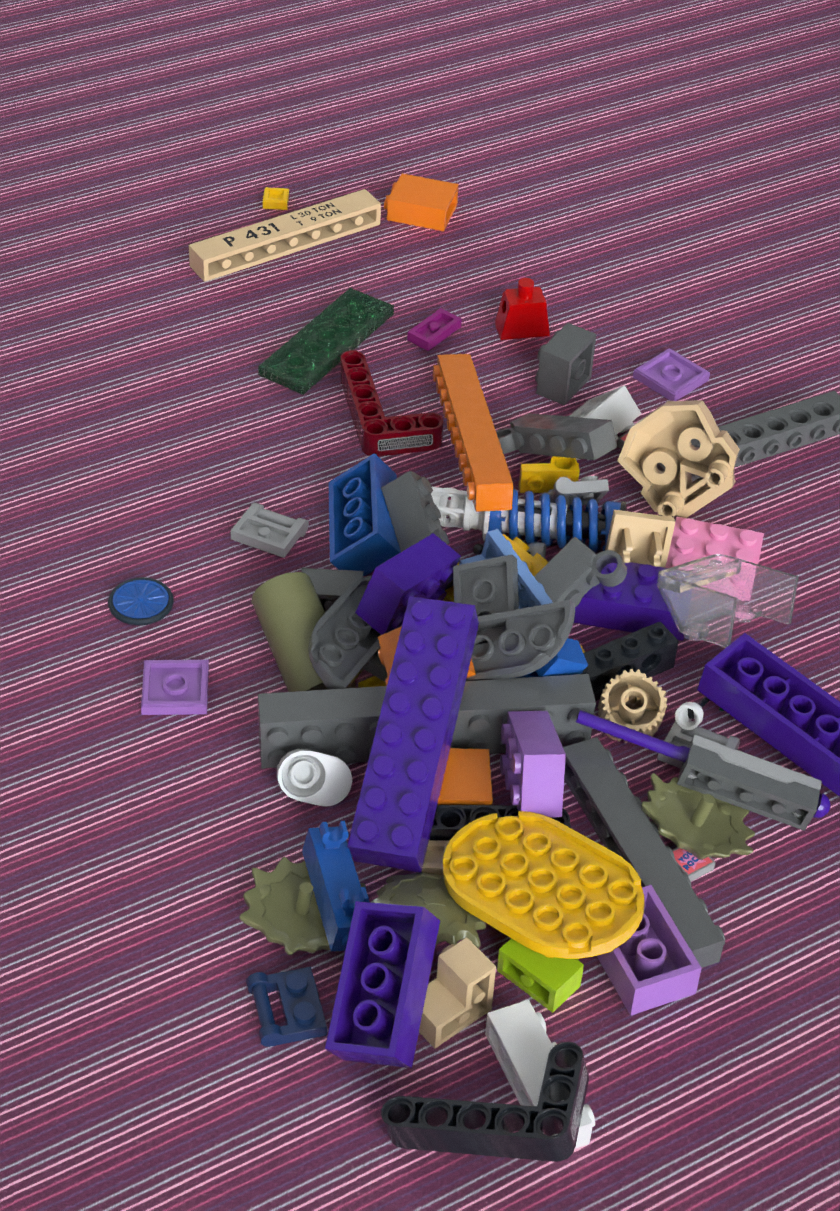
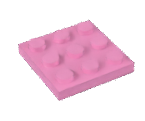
[665,517,764,601]

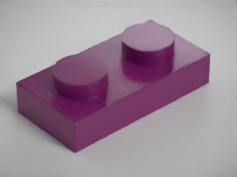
[407,308,462,351]

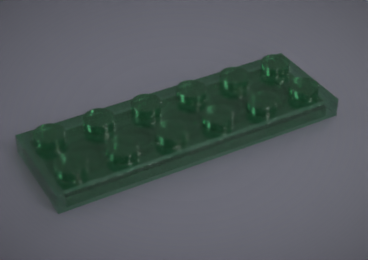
[258,288,394,395]

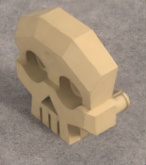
[617,400,740,518]

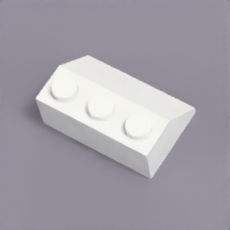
[569,385,642,461]

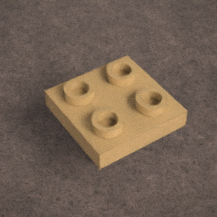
[605,510,675,568]

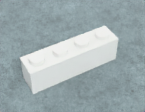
[485,1000,595,1149]

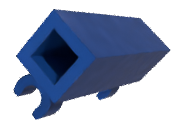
[302,821,369,951]

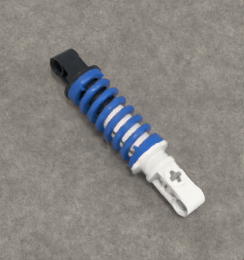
[431,487,663,553]

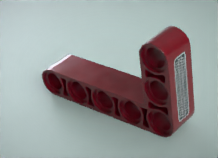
[341,350,443,457]

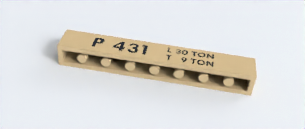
[189,189,381,282]

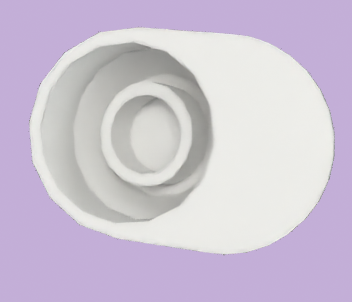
[276,749,352,806]

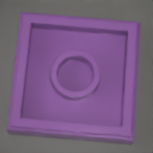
[633,348,710,401]
[141,660,209,715]

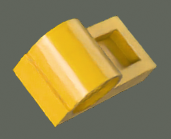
[519,456,580,493]

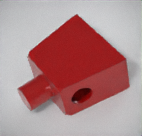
[495,278,550,340]

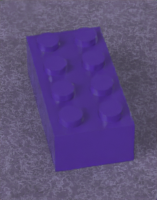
[573,562,694,641]
[325,901,440,1068]

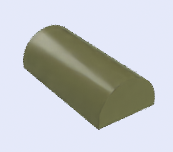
[251,572,356,692]

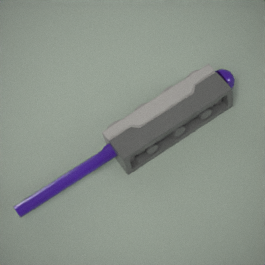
[576,710,831,831]

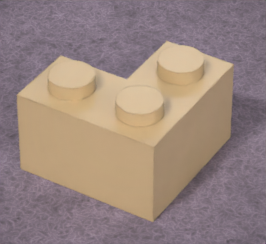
[419,937,496,1048]

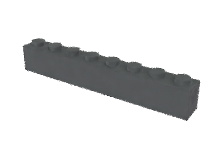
[563,737,725,968]

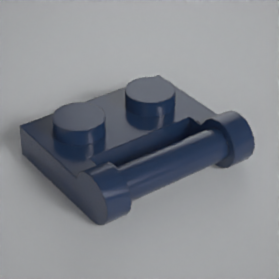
[246,966,327,1047]

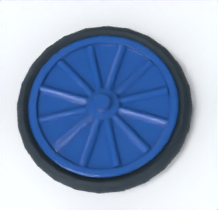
[108,577,174,625]

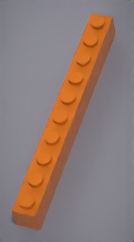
[433,354,513,512]

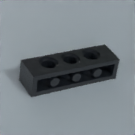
[581,621,679,701]

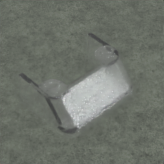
[657,554,799,648]

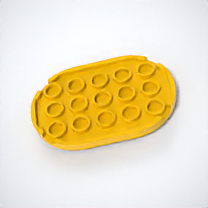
[443,811,644,959]

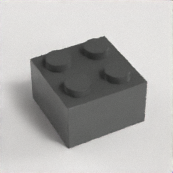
[535,323,596,405]

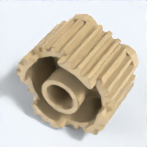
[598,669,667,744]

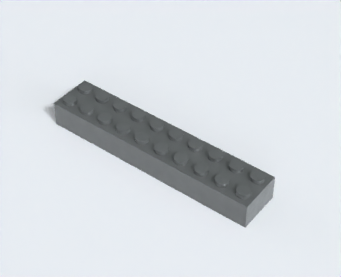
[258,674,596,769]

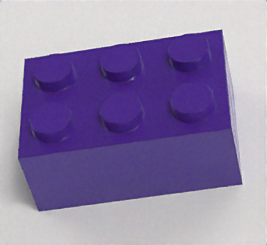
[355,533,461,635]

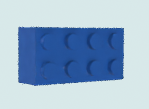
[328,453,401,576]

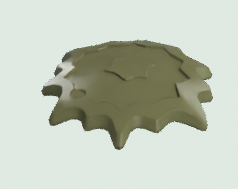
[641,773,755,860]
[239,857,366,955]
[371,872,486,948]

